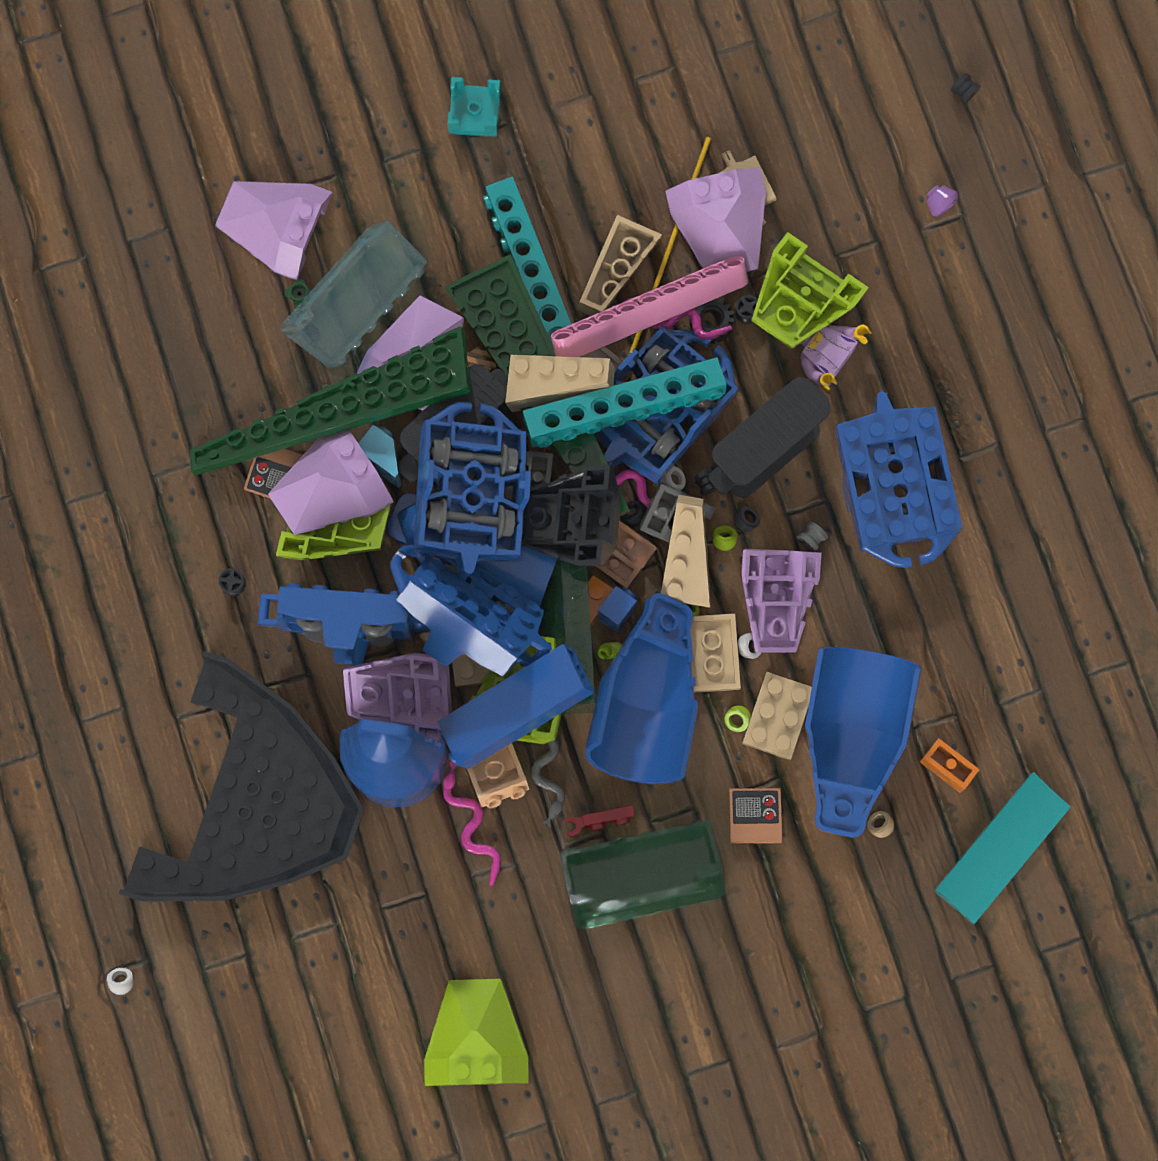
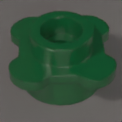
[285,279,314,308]

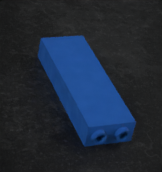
[437,644,595,769]

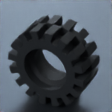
[689,298,734,344]

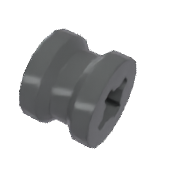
[796,521,828,552]

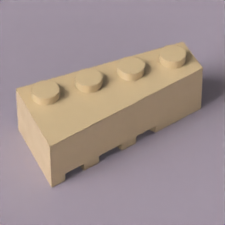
[576,215,662,316]
[505,355,615,412]
[661,495,711,607]

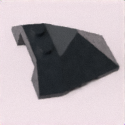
[521,465,621,567]

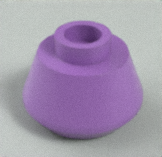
[926,185,958,217]

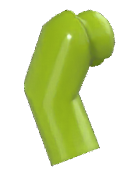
[598,642,623,660]

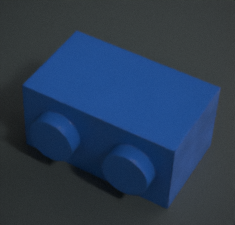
[598,586,637,633]

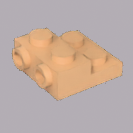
[467,743,529,808]

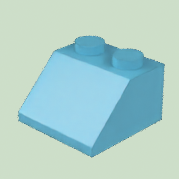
[358,425,402,489]

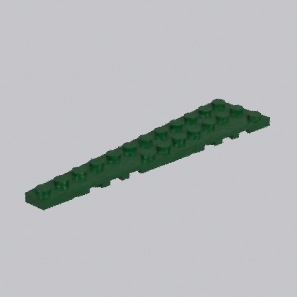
[444,255,630,516]
[190,326,471,476]

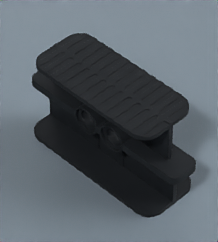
[397,365,513,489]
[708,377,831,498]

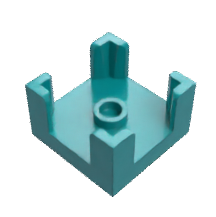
[448,77,501,137]

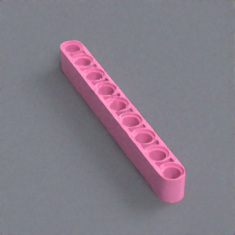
[551,256,748,357]

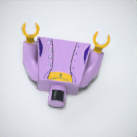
[800,325,872,392]

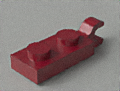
[565,805,635,837]

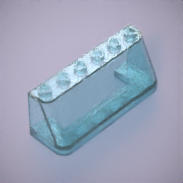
[279,220,428,369]

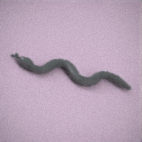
[530,737,565,828]

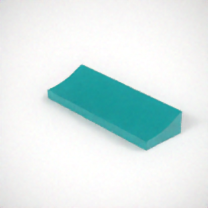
[934,772,1071,924]

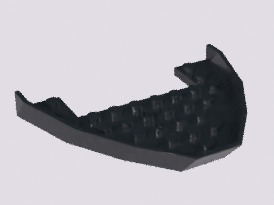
[118,651,364,902]

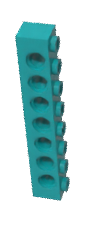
[483,177,571,342]
[523,358,726,447]

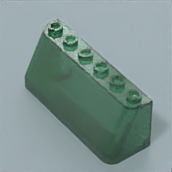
[539,559,595,715]
[559,820,726,929]

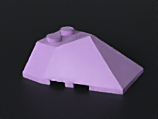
[666,168,766,272]
[216,181,333,280]
[357,296,464,411]
[268,430,393,535]
[742,549,822,652]
[343,653,452,746]

